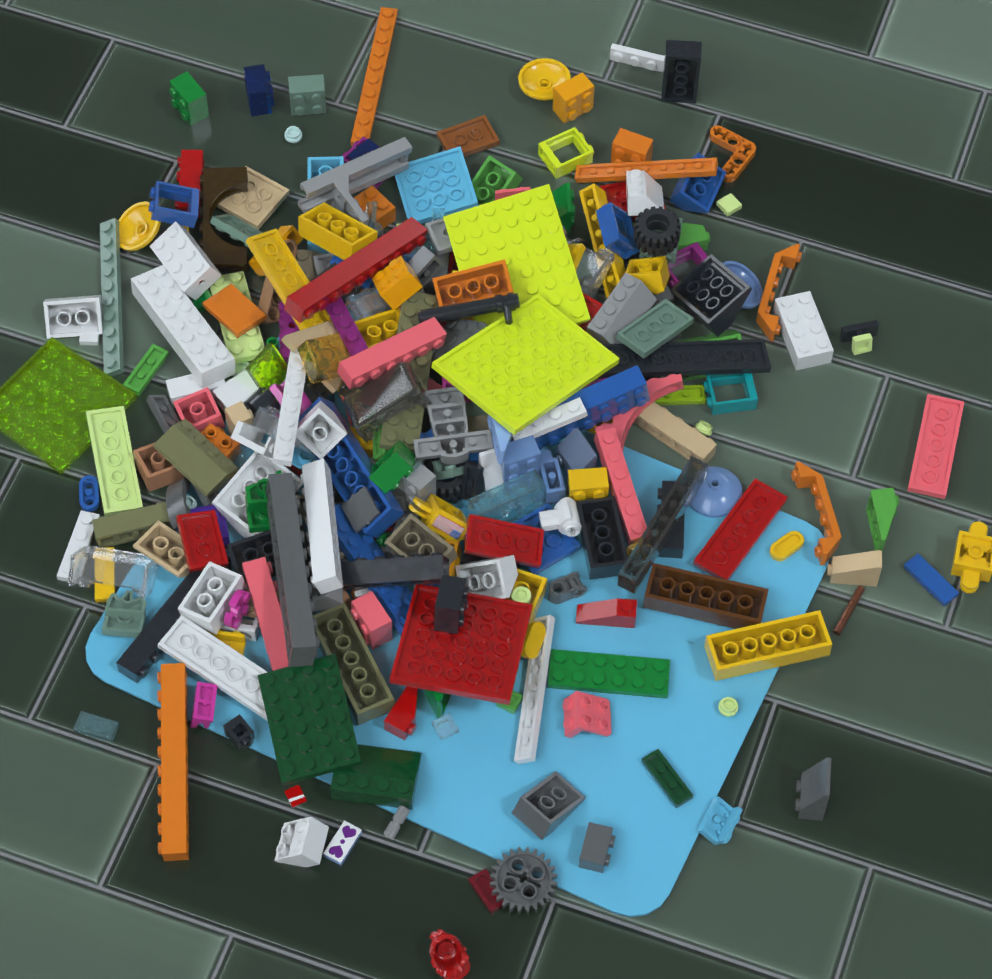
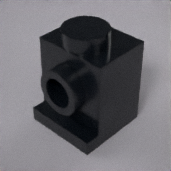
[223,714,255,750]

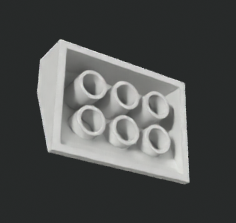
[212,451,303,538]

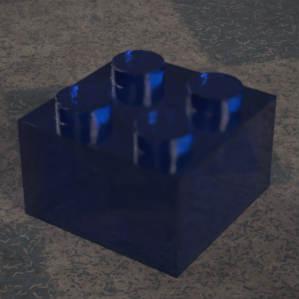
[243,64,274,117]

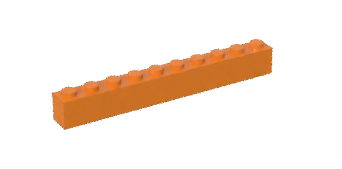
[157,663,189,861]

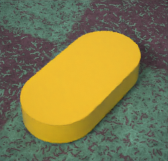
[770,531,804,561]
[522,622,546,659]

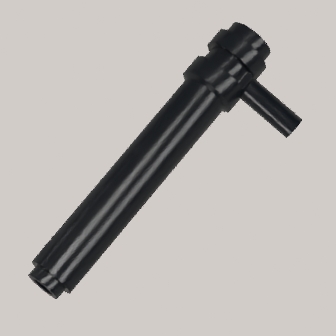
[417,292,520,325]

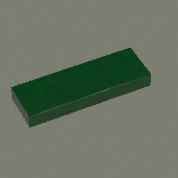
[641,749,694,808]

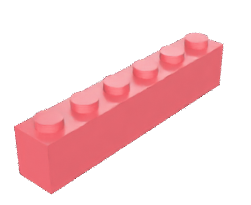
[337,317,447,389]
[594,427,649,546]
[242,557,289,671]

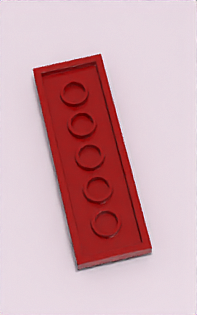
[693,478,788,580]

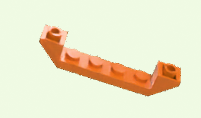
[756,244,802,342]
[791,462,842,566]

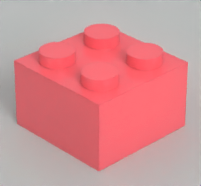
[173,387,225,433]
[350,591,393,650]

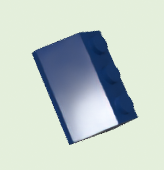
[669,152,727,214]

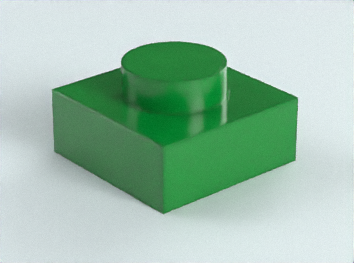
[192,289,212,313]

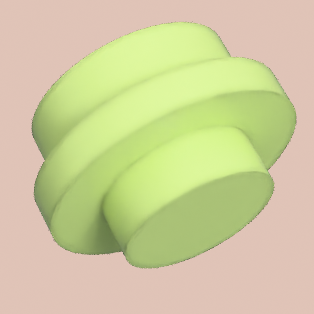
[694,420,713,436]
[718,697,739,717]

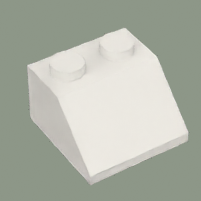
[296,401,348,459]

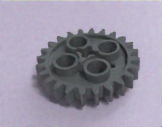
[490,847,557,914]

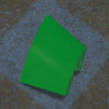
[245,470,282,533]

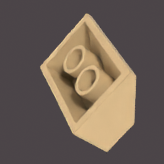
[133,520,190,578]

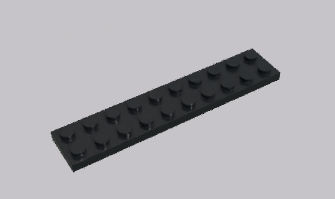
[597,339,771,379]

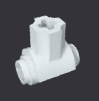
[539,497,582,537]

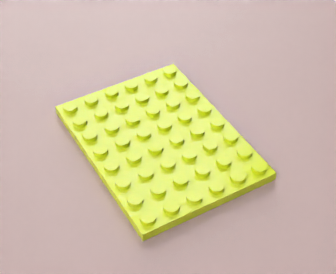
[443,184,591,326]
[431,294,620,435]

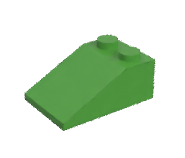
[471,155,523,205]
[866,488,899,553]

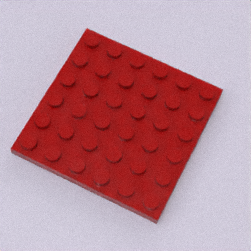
[390,584,533,705]

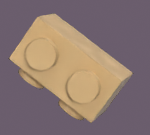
[225,401,255,445]

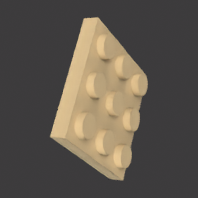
[217,166,290,230]

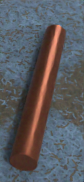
[833,585,865,636]

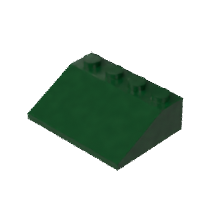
[330,744,422,810]

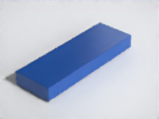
[903,554,959,607]

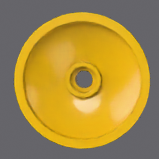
[518,58,571,100]
[118,201,161,251]

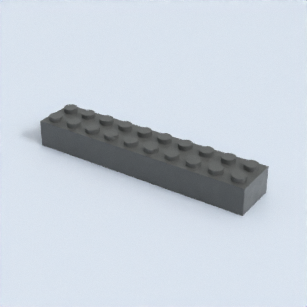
[266,473,319,667]

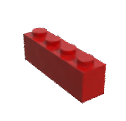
[175,150,204,218]

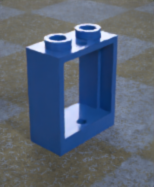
[148,181,199,228]
[596,202,640,259]

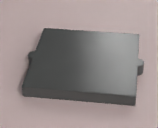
[342,486,381,533]

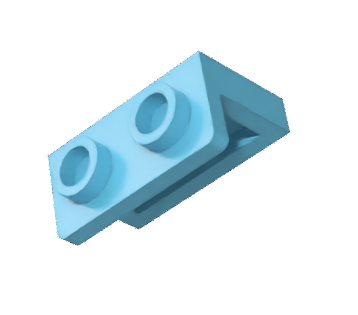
[698,796,743,845]

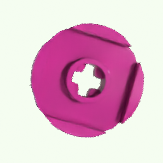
[224,589,251,630]

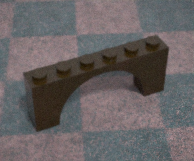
[200,167,248,272]

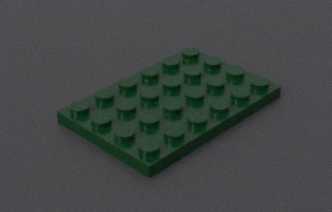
[258,654,362,786]

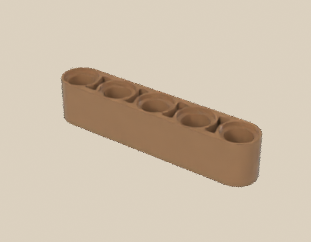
[258,239,298,325]

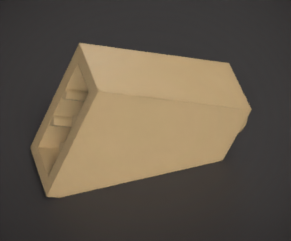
[827,550,882,587]

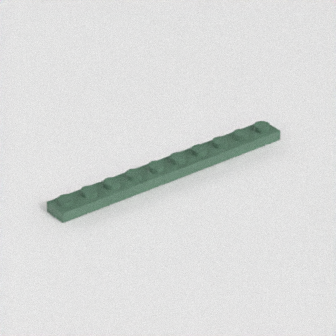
[100,218,124,378]

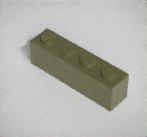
[92,502,176,548]

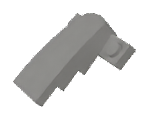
[413,387,493,465]

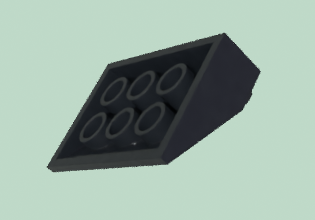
[670,254,752,337]

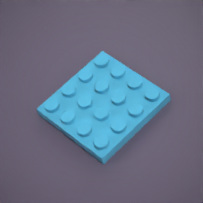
[395,146,479,224]

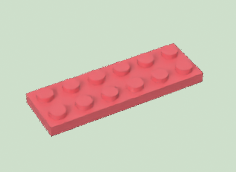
[907,394,964,499]

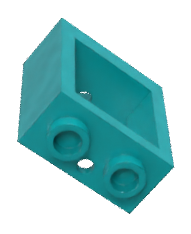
[703,373,758,415]

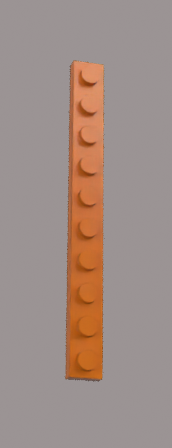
[351,7,398,146]

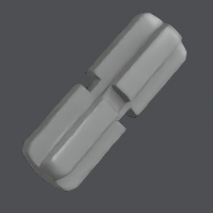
[383,805,410,840]

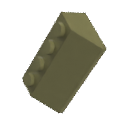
[153,419,239,497]

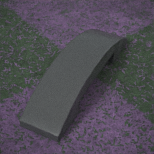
[166,477,191,529]

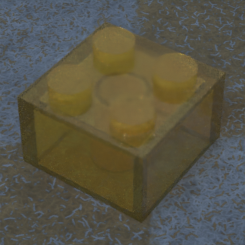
[297,333,348,384]

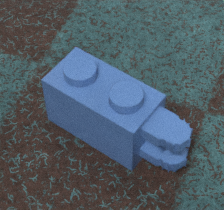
[540,449,566,504]

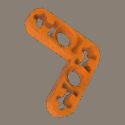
[709,125,756,183]

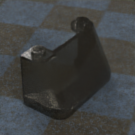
[343,362,432,443]

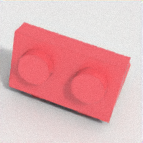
[562,691,612,738]

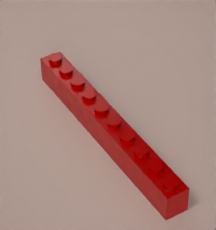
[284,217,428,323]

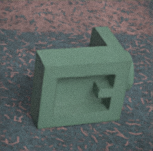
[432,459,464,480]

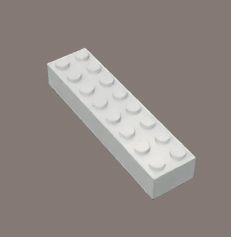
[131,265,236,388]

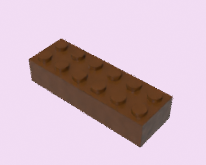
[643,563,769,629]

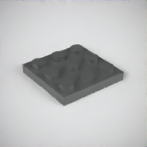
[431,318,487,366]

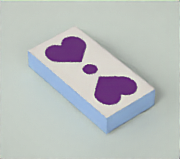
[323,820,362,866]

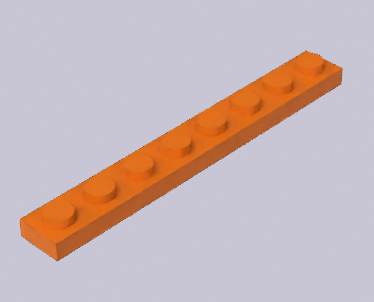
[575,157,718,183]

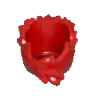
[429,929,471,979]

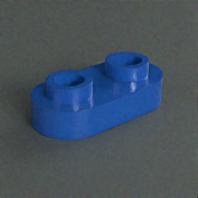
[79,475,100,512]

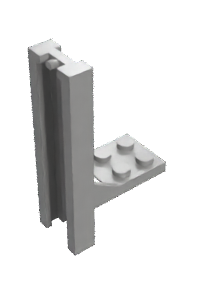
[298,137,412,226]

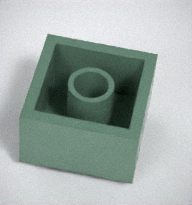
[288,74,326,116]

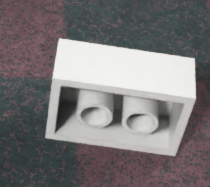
[178,561,248,634]

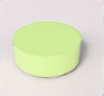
[511,586,531,604]

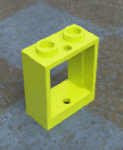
[538,127,594,179]

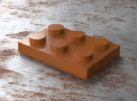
[437,115,500,157]

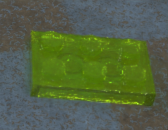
[245,343,288,403]

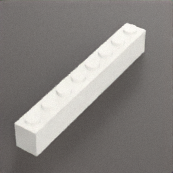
[300,458,343,594]

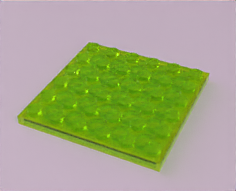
[0,337,137,474]

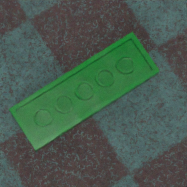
[548,649,670,699]

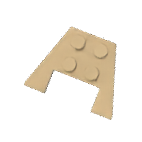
[281,321,350,394]

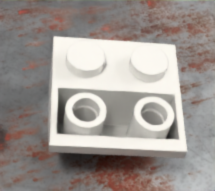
[275,817,329,867]

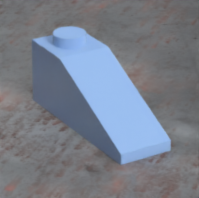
[487,414,513,464]

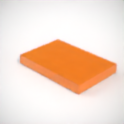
[202,284,267,338]

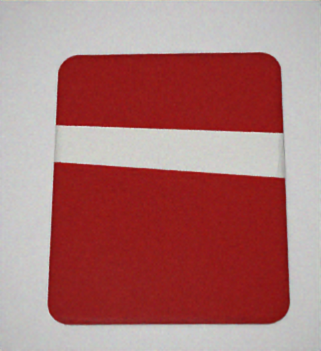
[284,785,307,807]

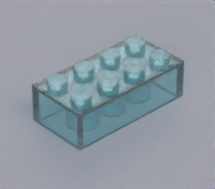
[467,469,547,522]

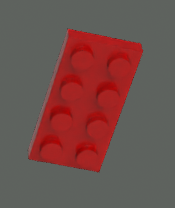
[464,514,544,568]

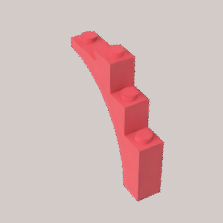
[595,374,684,452]

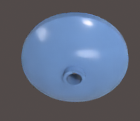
[723,261,763,309]
[685,466,743,518]

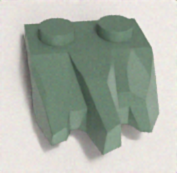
[102,589,147,638]

